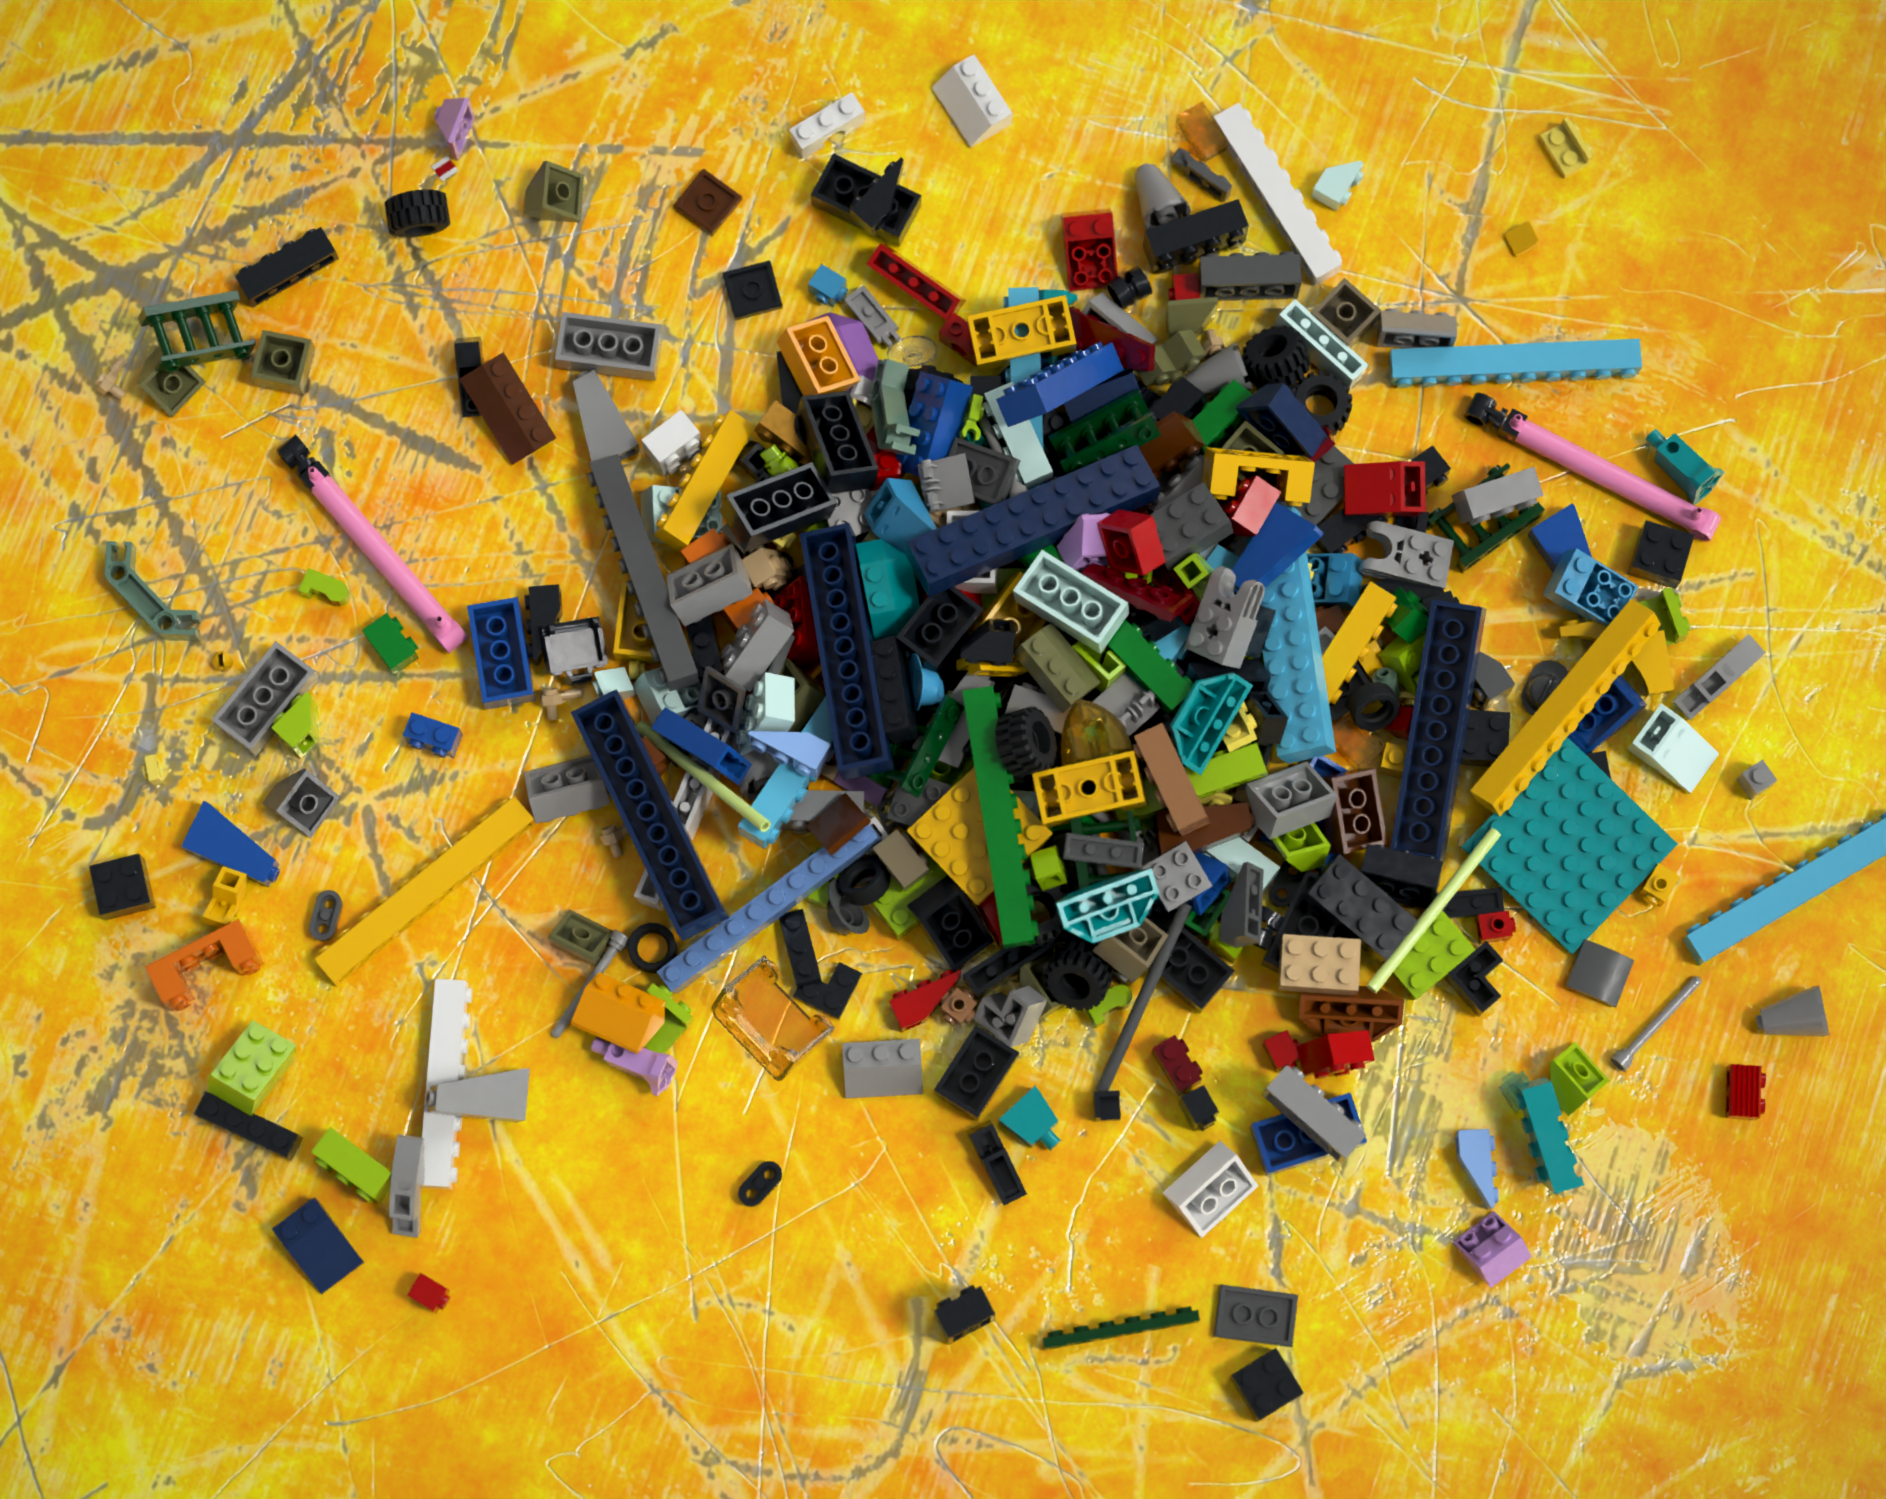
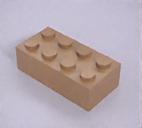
[1133,723,1210,836]

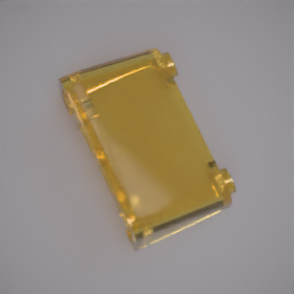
[711,955,835,1081]

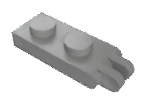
[844,285,901,348]

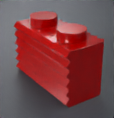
[1725,1064,1766,1120]

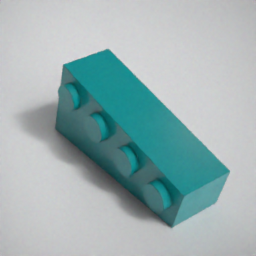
[1514,1077,1584,1194]

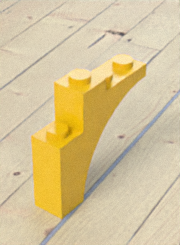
[1558,619,1674,696]

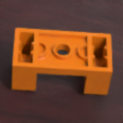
[681,528,774,634]
[145,919,265,1011]

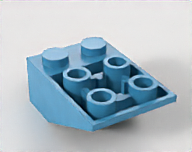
[864,478,937,554]
[1543,548,1639,627]
[1307,553,1363,610]

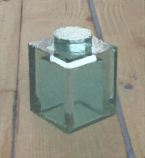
[1498,1071,1530,1114]

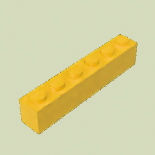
[654,409,755,552]

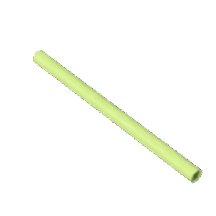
[637,721,771,832]
[1366,828,1501,993]

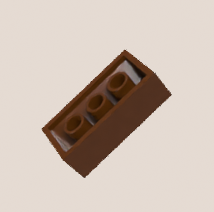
[459,352,556,465]
[1139,411,1206,480]

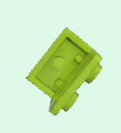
[1638,587,1690,646]
[645,983,694,1053]

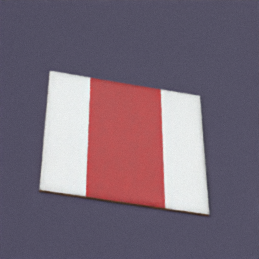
[431,155,458,181]

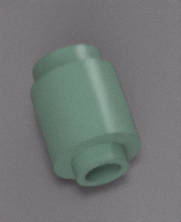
[1372,667,1401,705]

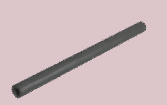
[1095,903,1192,1092]

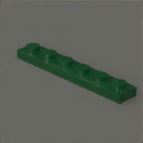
[1043,1306,1200,1350]

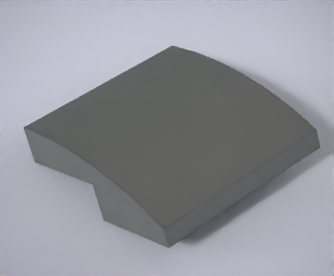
[1565,939,1634,1007]

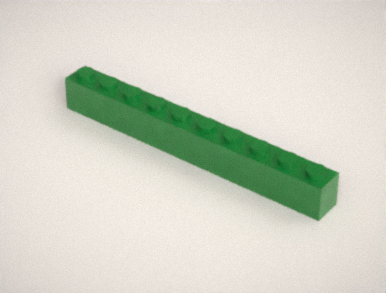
[1017,544,1193,718]
[962,686,1039,949]

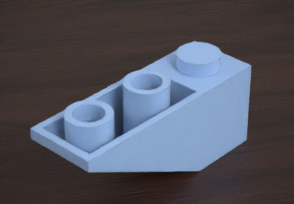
[748,731,831,778]
[1455,1129,1499,1210]

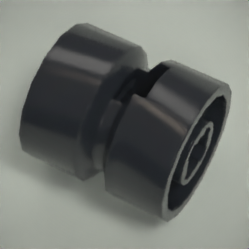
[1106,266,1153,310]
[1253,906,1285,951]

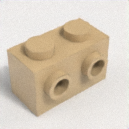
[742,548,793,591]

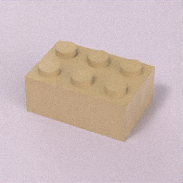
[1278,934,1361,996]

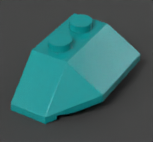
[856,539,920,641]
[1170,673,1253,775]
[1055,868,1159,944]

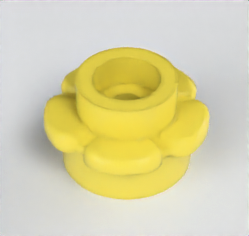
[629,659,645,680]

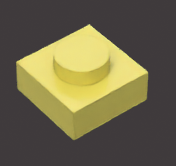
[142,755,164,786]

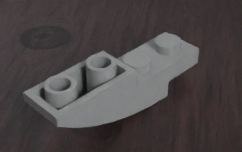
[1673,634,1766,720]
[389,1134,424,1238]

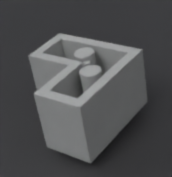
[973,986,1047,1048]

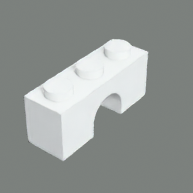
[789,92,866,159]

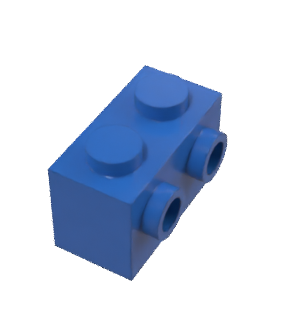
[403,712,463,758]

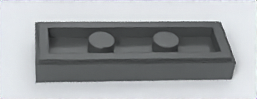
[1063,833,1145,869]

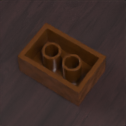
[1322,768,1388,854]

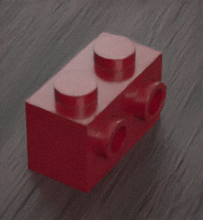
[1151,1035,1203,1096]

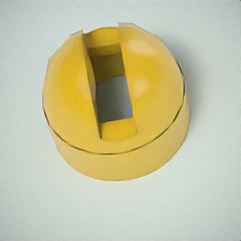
[212,651,233,672]

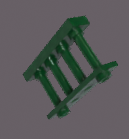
[138,290,256,372]
[1048,389,1161,474]
[1427,463,1545,573]
[865,693,965,798]
[1070,810,1142,889]

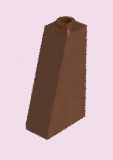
[1153,803,1255,857]

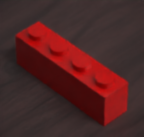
[867,244,966,321]

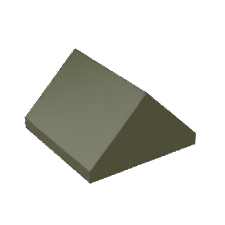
[548,909,613,967]

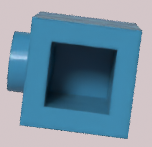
[808,264,848,307]

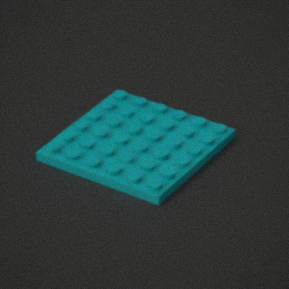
[1460,737,1678,954]

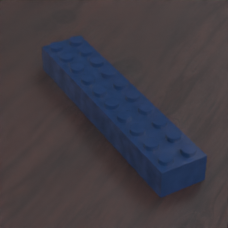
[906,445,1160,597]
[800,523,894,780]
[1390,599,1487,861]
[571,689,729,941]

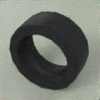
[1348,682,1400,731]
[838,856,891,906]
[628,923,677,973]

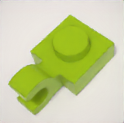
[959,394,985,443]

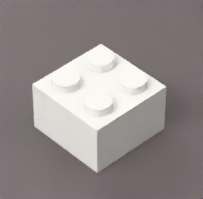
[642,410,702,477]

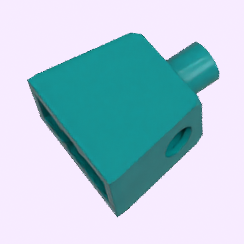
[999,1086,1061,1151]

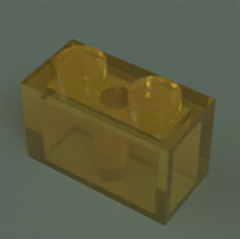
[1175,101,1228,163]
[1332,712,1384,769]

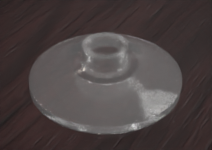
[887,336,937,369]

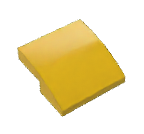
[956,659,1027,677]

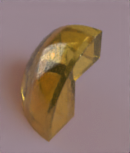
[1061,700,1132,766]

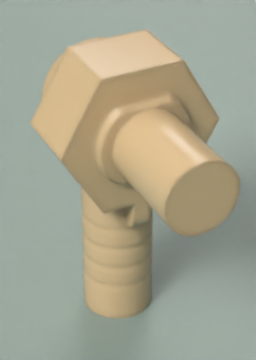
[1200,329,1226,360]
[94,356,126,400]
[540,688,583,720]
[599,824,628,858]

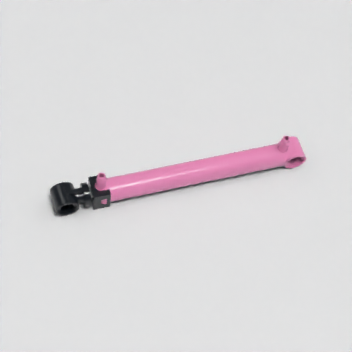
[1464,393,1721,542]
[276,434,469,654]

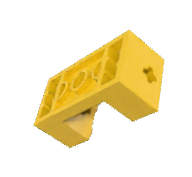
[967,295,1077,372]
[1201,447,1315,506]
[1032,751,1149,828]

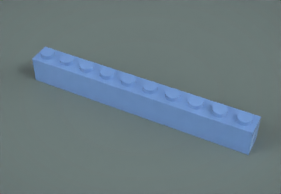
[657,823,882,994]

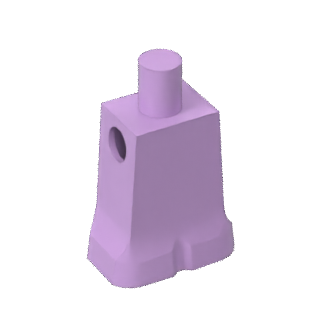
[591,1037,678,1097]

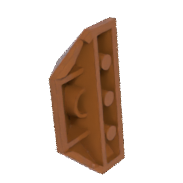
[1298,986,1404,1042]

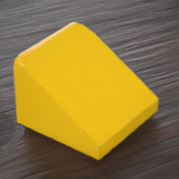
[1504,221,1540,257]

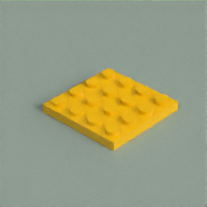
[907,767,1053,906]

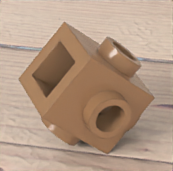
[940,988,977,1028]

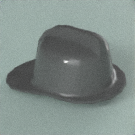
[1521,660,1568,715]
[827,879,869,936]

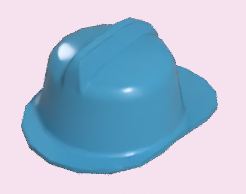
[909,653,944,711]

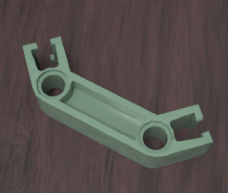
[870,359,920,456]
[104,541,201,641]

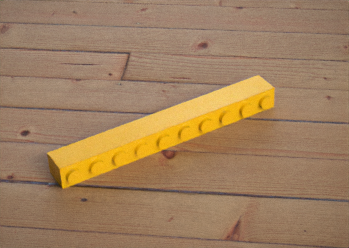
[1233,581,1398,809]
[1470,599,1661,817]
[314,796,536,987]

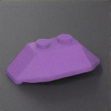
[807,312,879,404]

